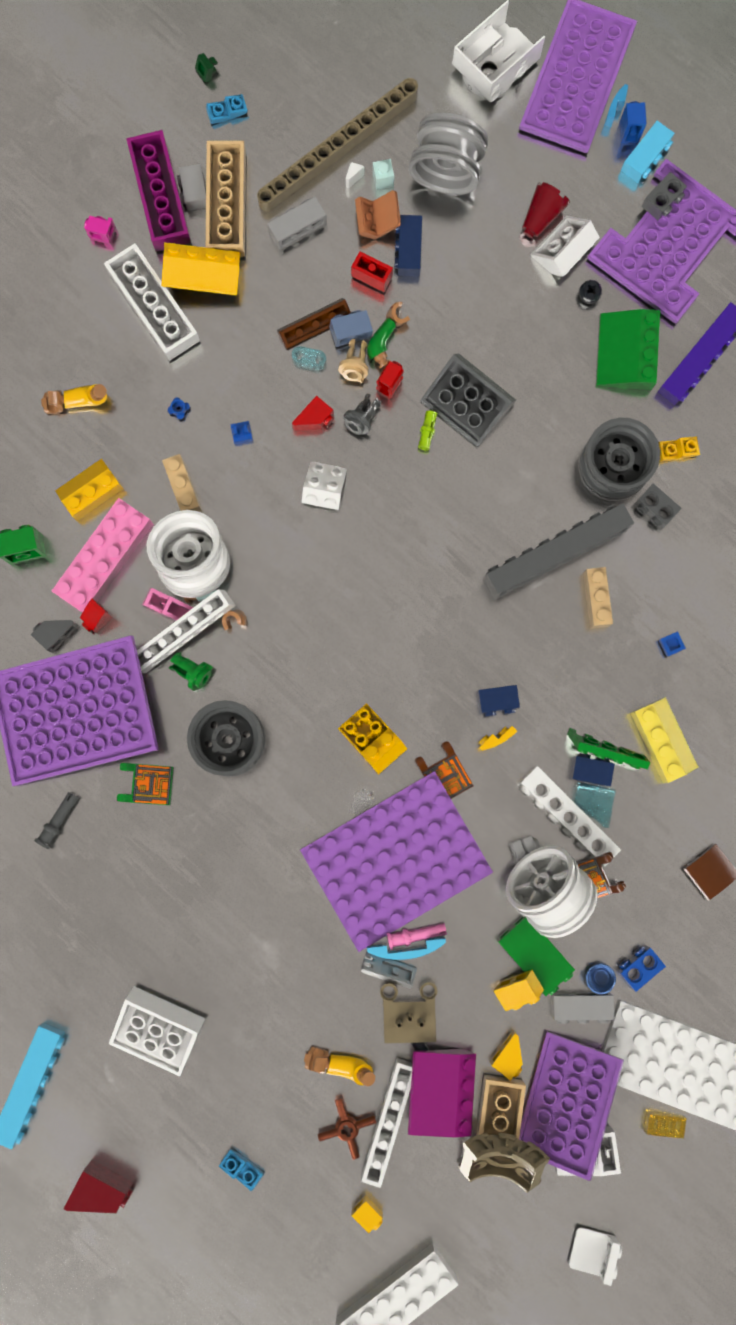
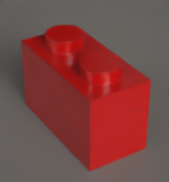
[351,251,393,292]

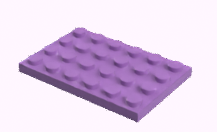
[519,1032,624,1181]

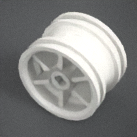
[147,510,230,598]
[506,846,598,938]

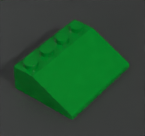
[596,309,660,390]

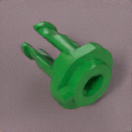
[169,652,213,691]

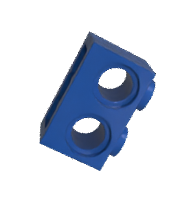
[617,946,666,992]

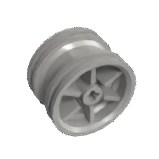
[409,112,489,195]

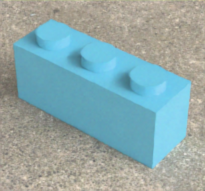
[621,121,675,183]

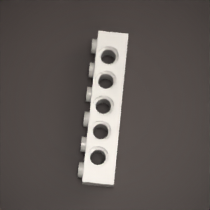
[137,589,236,673]
[519,766,621,867]
[361,1058,412,1188]

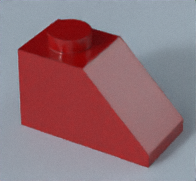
[292,396,334,431]
[80,599,113,633]

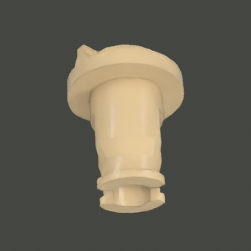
[338,339,369,383]

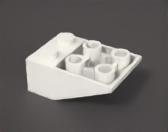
[556,1126,621,1176]

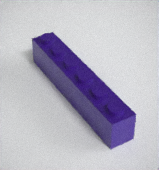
[658,302,736,405]

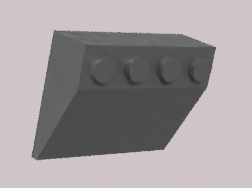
[421,353,516,447]

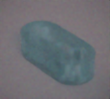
[291,346,327,369]

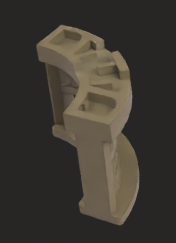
[458,1133,550,1193]

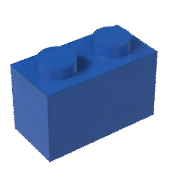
[619,101,647,144]

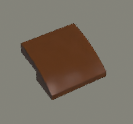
[684,844,736,900]

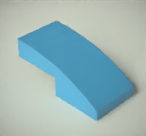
[604,84,628,127]

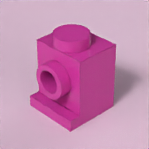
[84,216,116,243]

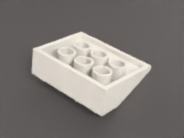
[109,986,205,1076]

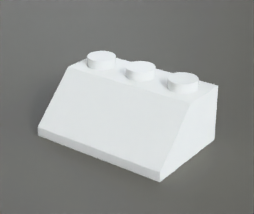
[530,215,600,277]

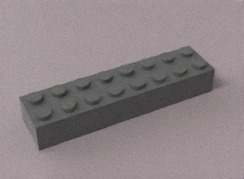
[484,503,634,600]

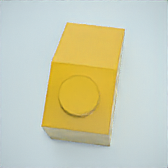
[490,1030,523,1081]

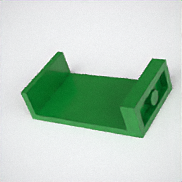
[497,915,575,996]

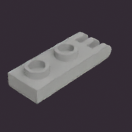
[361,952,417,989]

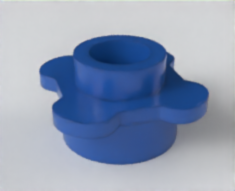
[168,397,190,419]

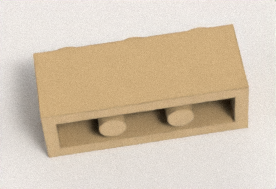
[162,454,202,512]
[583,567,613,629]

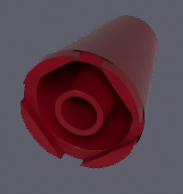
[522,182,570,238]

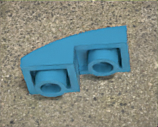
[206,94,248,124]
[219,1149,265,1191]

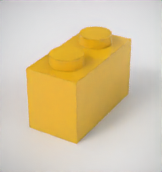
[494,970,544,1011]

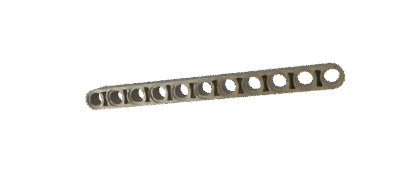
[257,78,418,212]

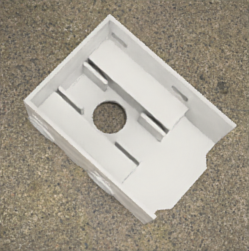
[452,0,545,102]

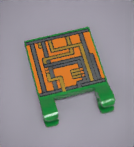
[117,763,173,805]

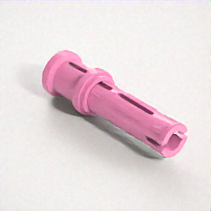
[387,923,447,950]

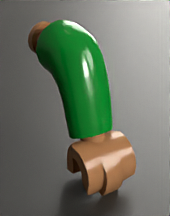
[367,302,410,369]

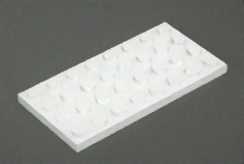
[602,1000,736,1130]

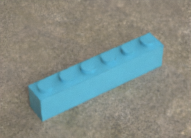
[0,1022,65,1150]

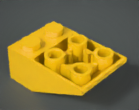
[338,703,407,775]

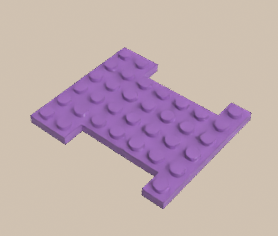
[587,159,736,324]

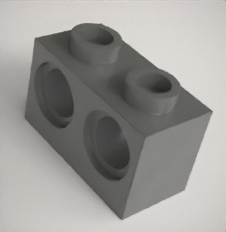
[642,172,687,220]
[635,483,682,529]

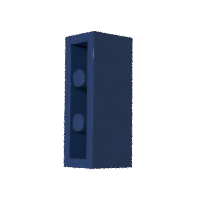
[394,215,422,277]

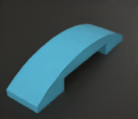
[367,936,446,960]

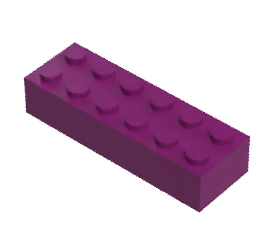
[126,130,191,252]

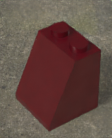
[63,1160,133,1214]

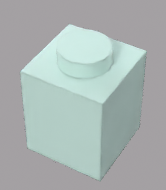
[372,159,394,190]

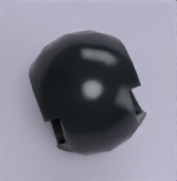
[579,280,602,304]

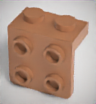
[355,190,401,240]

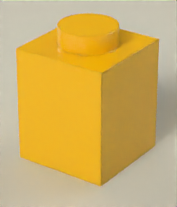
[351,1195,383,1233]

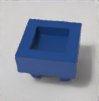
[230,421,253,444]

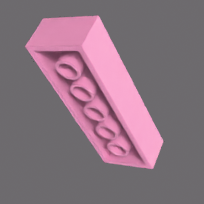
[52,498,153,613]

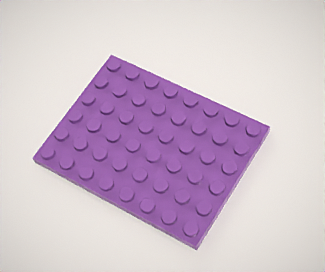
[0,635,159,786]
[300,771,493,952]

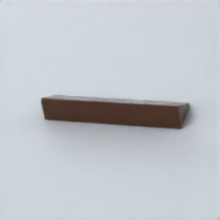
[277,298,351,349]

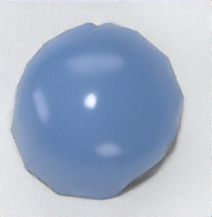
[586,963,616,994]

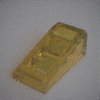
[644,1111,687,1139]

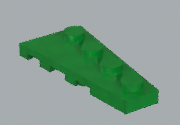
[567,728,651,769]

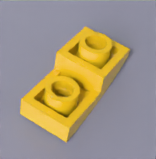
[658,436,700,462]
[478,726,517,751]

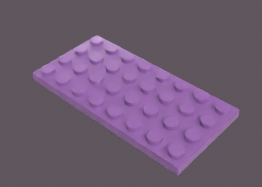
[519,0,637,153]

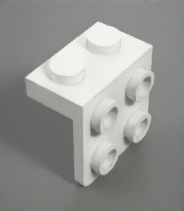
[302,462,347,510]
[569,1227,622,1286]

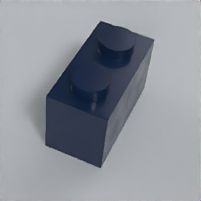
[477,685,520,717]
[570,753,615,787]

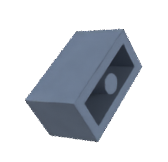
[329,310,373,347]

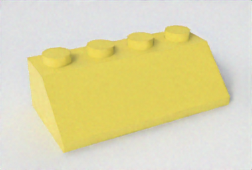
[630,697,698,783]

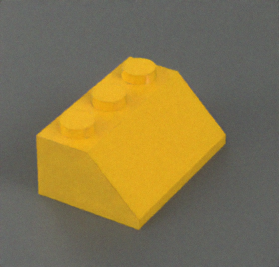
[55,458,123,521]

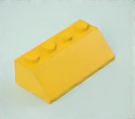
[161,242,240,295]

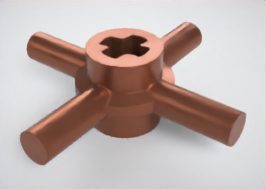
[317,1098,377,1160]

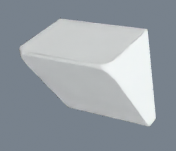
[346,162,364,188]

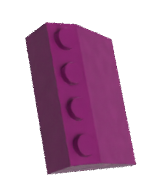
[408,1049,476,1138]

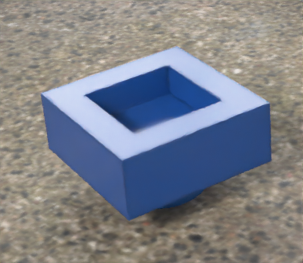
[659,631,686,657]

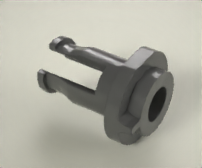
[343,393,381,435]

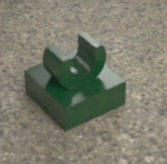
[195,53,218,82]

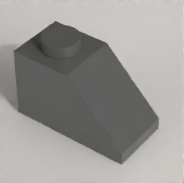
[31,620,78,653]

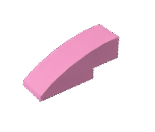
[142,588,193,621]

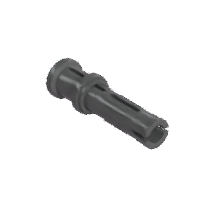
[34,792,79,849]

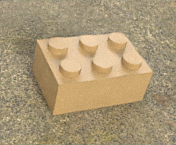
[476,1074,526,1139]

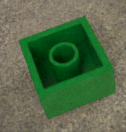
[0,525,47,564]

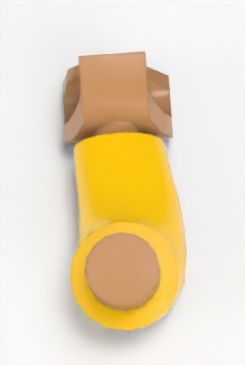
[41,384,107,414]
[304,1047,375,1086]

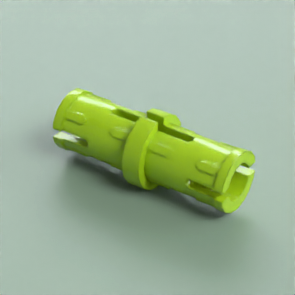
[418,410,437,450]

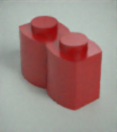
[376,361,404,399]

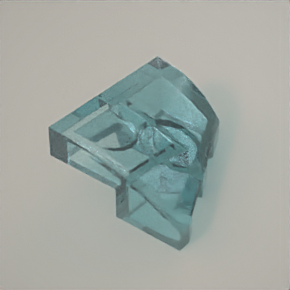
[574,782,616,829]

